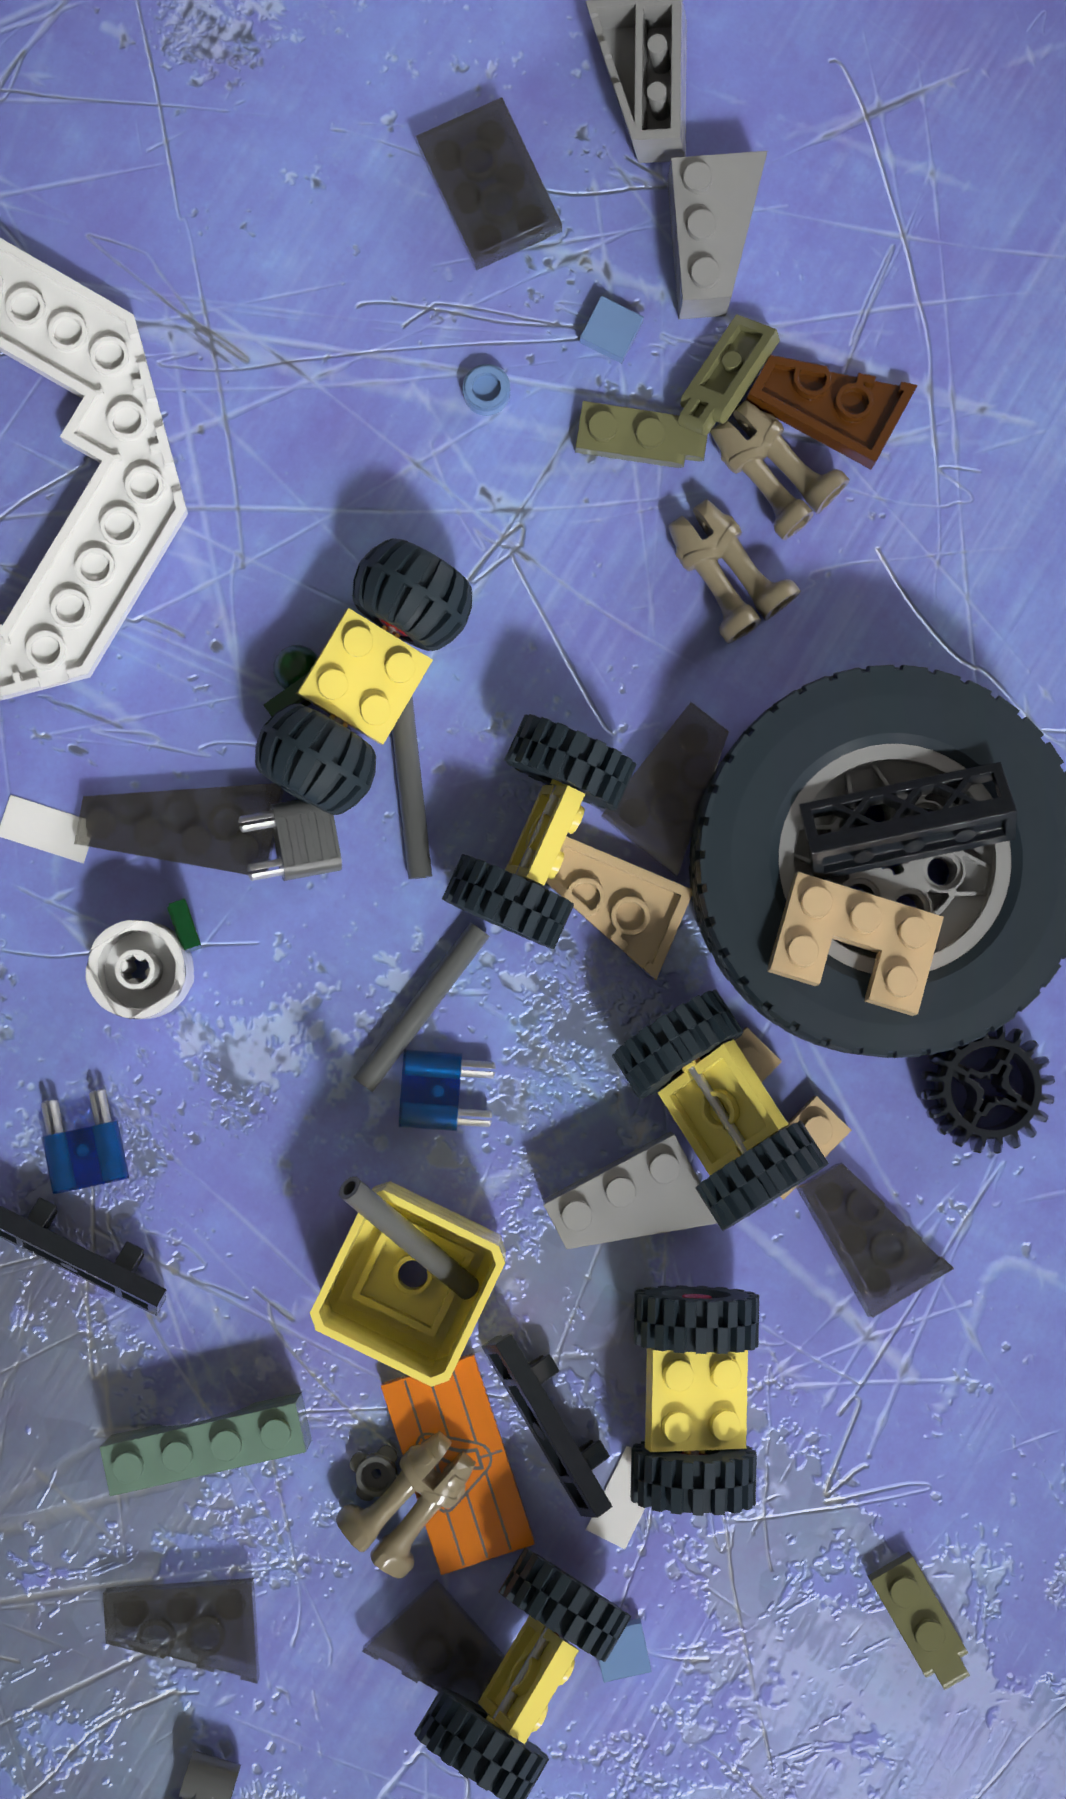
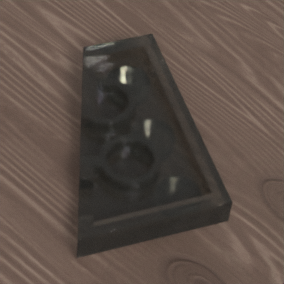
[103,1578,260,1684]

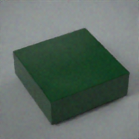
[167,898,202,952]

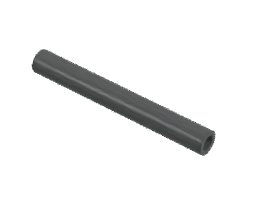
[392,696,432,879]
[354,922,490,1092]
[339,1177,479,1300]

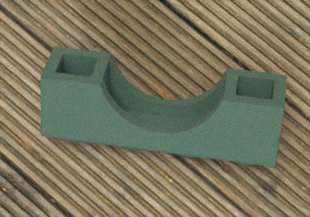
[100,1392,312,1496]

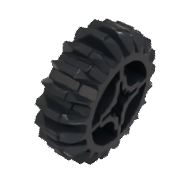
[921,1025,1055,1154]

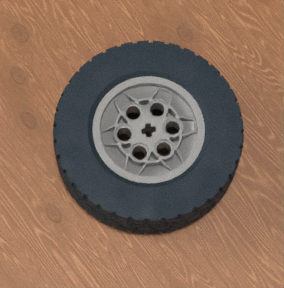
[689,665,1066,1058]

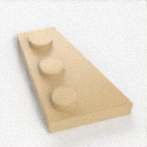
[545,836,692,980]

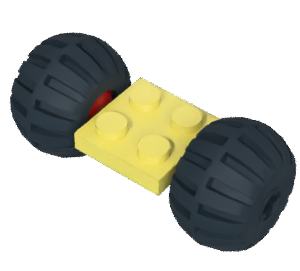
[255,538,473,815]

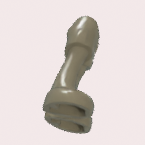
[710,400,850,540]
[668,499,801,644]
[336,1431,476,1579]

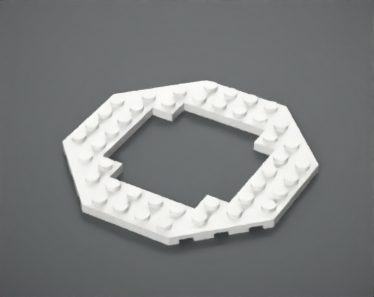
[0,238,188,701]

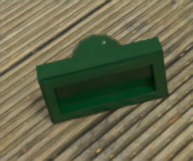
[263,645,318,717]

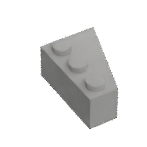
[586,0,687,163]
[667,151,768,319]
[543,1131,717,1249]

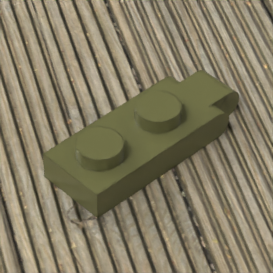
[678,314,780,436]
[575,401,708,468]
[868,1552,970,1690]

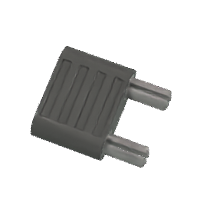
[238,799,342,881]

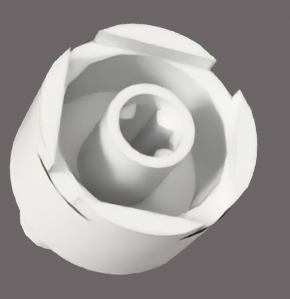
[85,920,194,1019]

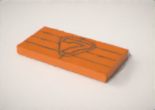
[381,1353,535,1575]

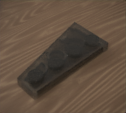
[74,783,284,879]

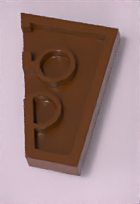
[746,355,918,470]

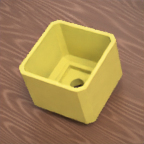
[310,1181,506,1387]

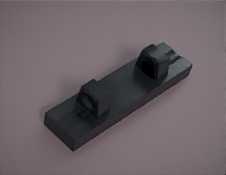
[0,1198,166,1316]
[481,1334,613,1518]

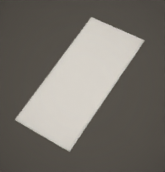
[0,795,97,864]
[586,1446,645,1549]

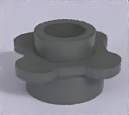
[350,1445,399,1501]

